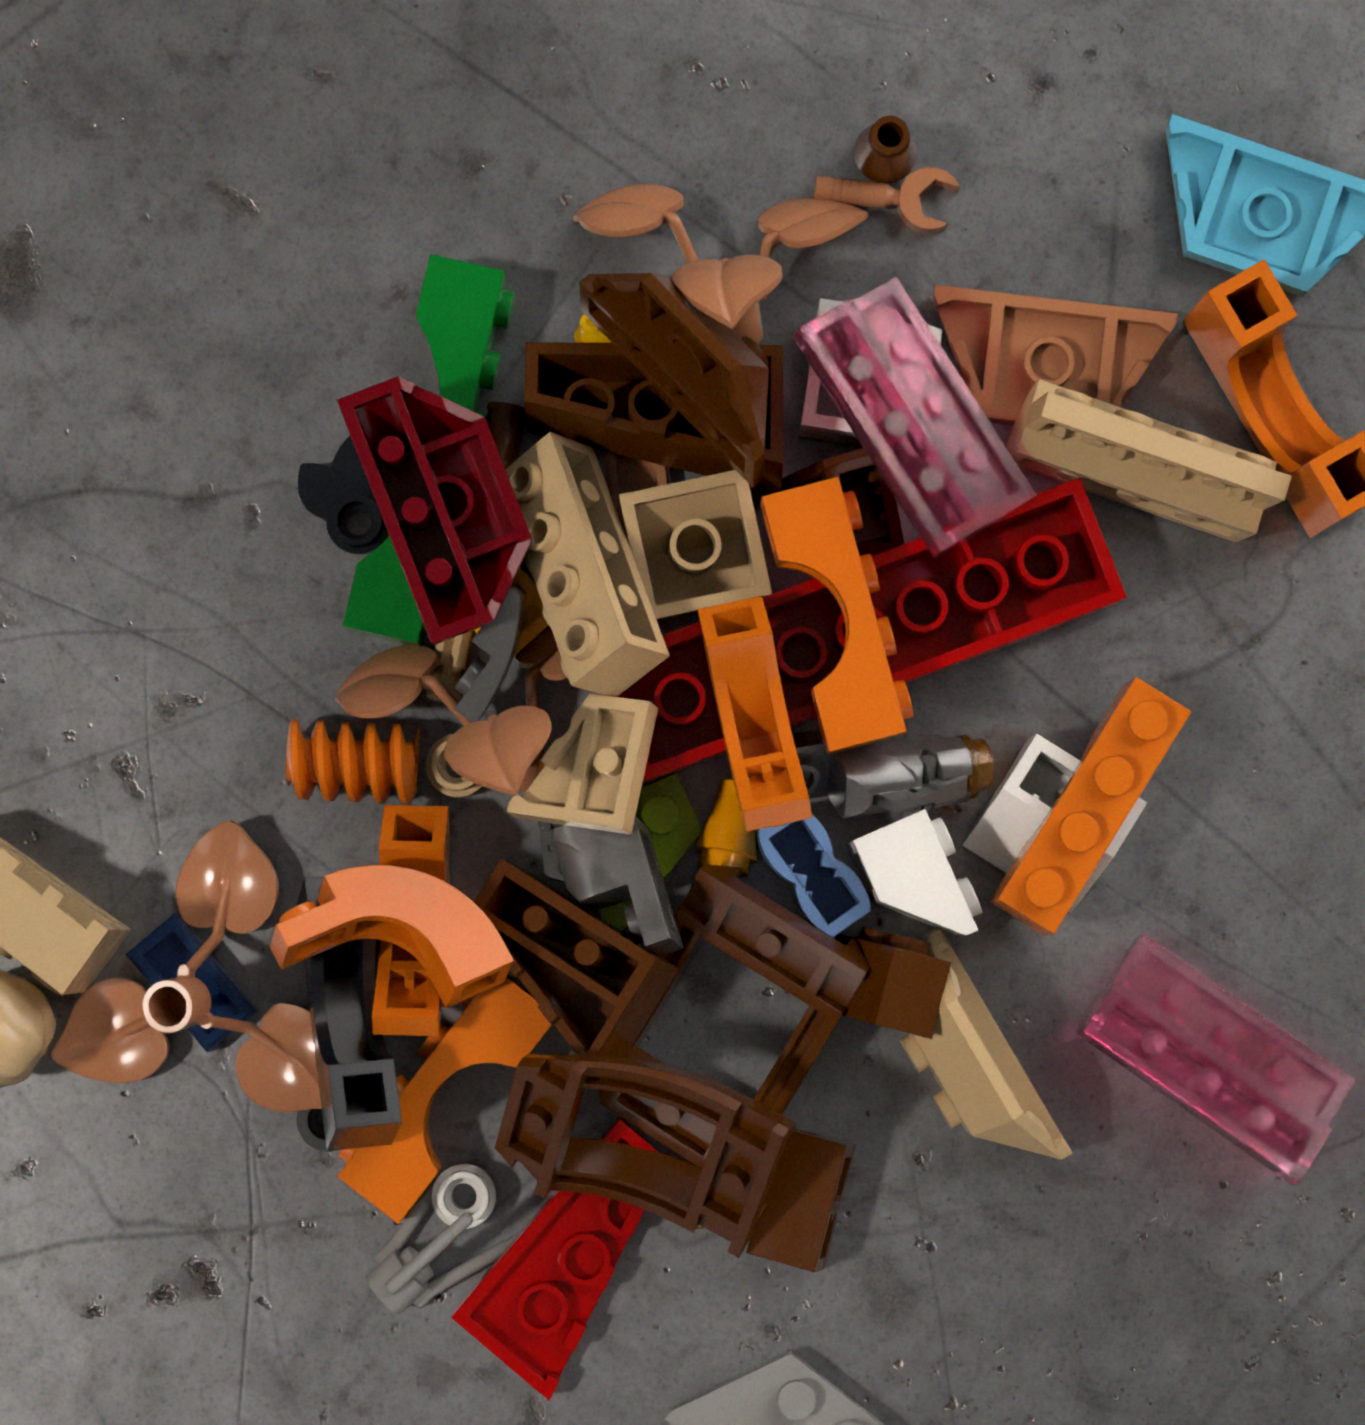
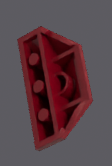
[337,376,533,645]

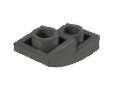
[454,585,526,723]

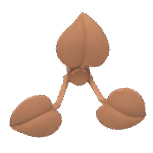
[573,184,868,344]
[334,625,567,796]
[51,821,322,1113]

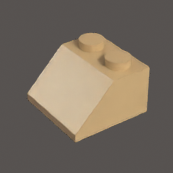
[619,470,773,622]

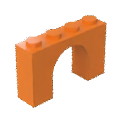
[1182,259,1365,538]

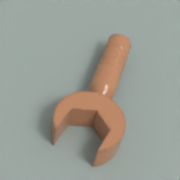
[814,167,960,235]

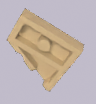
[507,694,658,835]

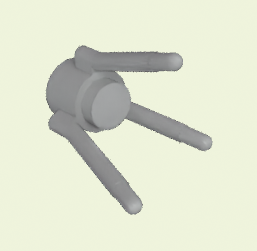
[365,1180,520,1315]

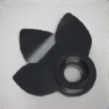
[298,436,389,555]

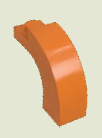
[697,596,813,832]
[372,805,450,1036]
[270,865,514,1008]

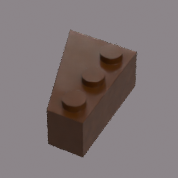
[474,858,679,1057]

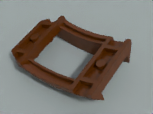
[599,864,870,1168]
[495,1054,798,1258]

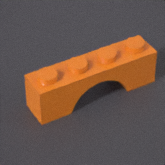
[760,477,914,755]
[989,677,1192,936]
[337,974,553,1224]

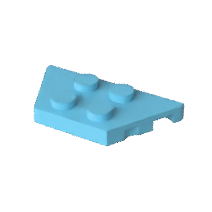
[1165,114,1365,297]

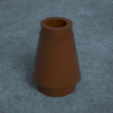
[854,116,917,183]

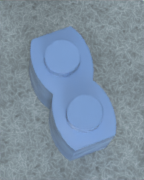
[756,814,871,937]

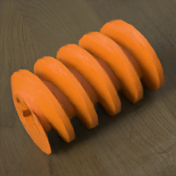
[286,719,421,805]

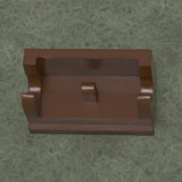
[746,1128,856,1272]

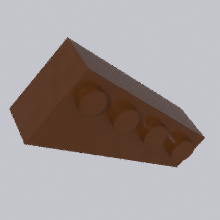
[524,342,783,493]

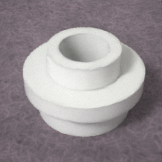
[432,1163,496,1229]

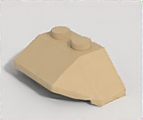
[900,928,1072,1160]

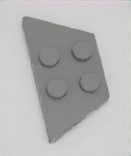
[664,1350,884,1425]

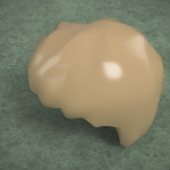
[0,969,56,1088]

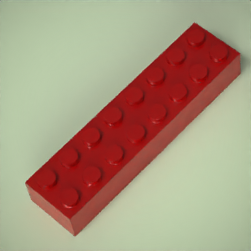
[618,477,1127,785]

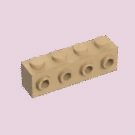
[505,432,670,697]

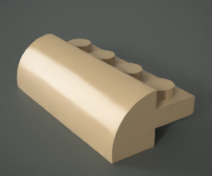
[1001,379,1292,543]

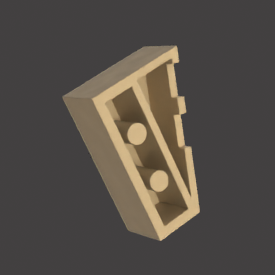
[0,837,131,996]

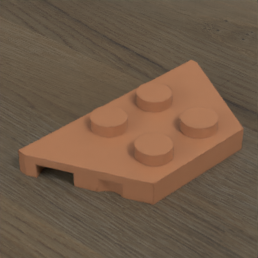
[932,285,1178,425]

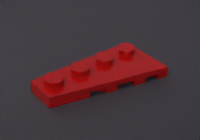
[451,1117,660,1401]

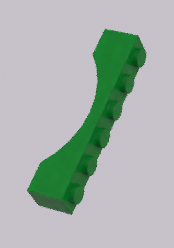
[342,254,516,647]

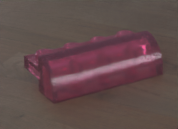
[793,277,1037,559]
[1076,933,1355,1185]

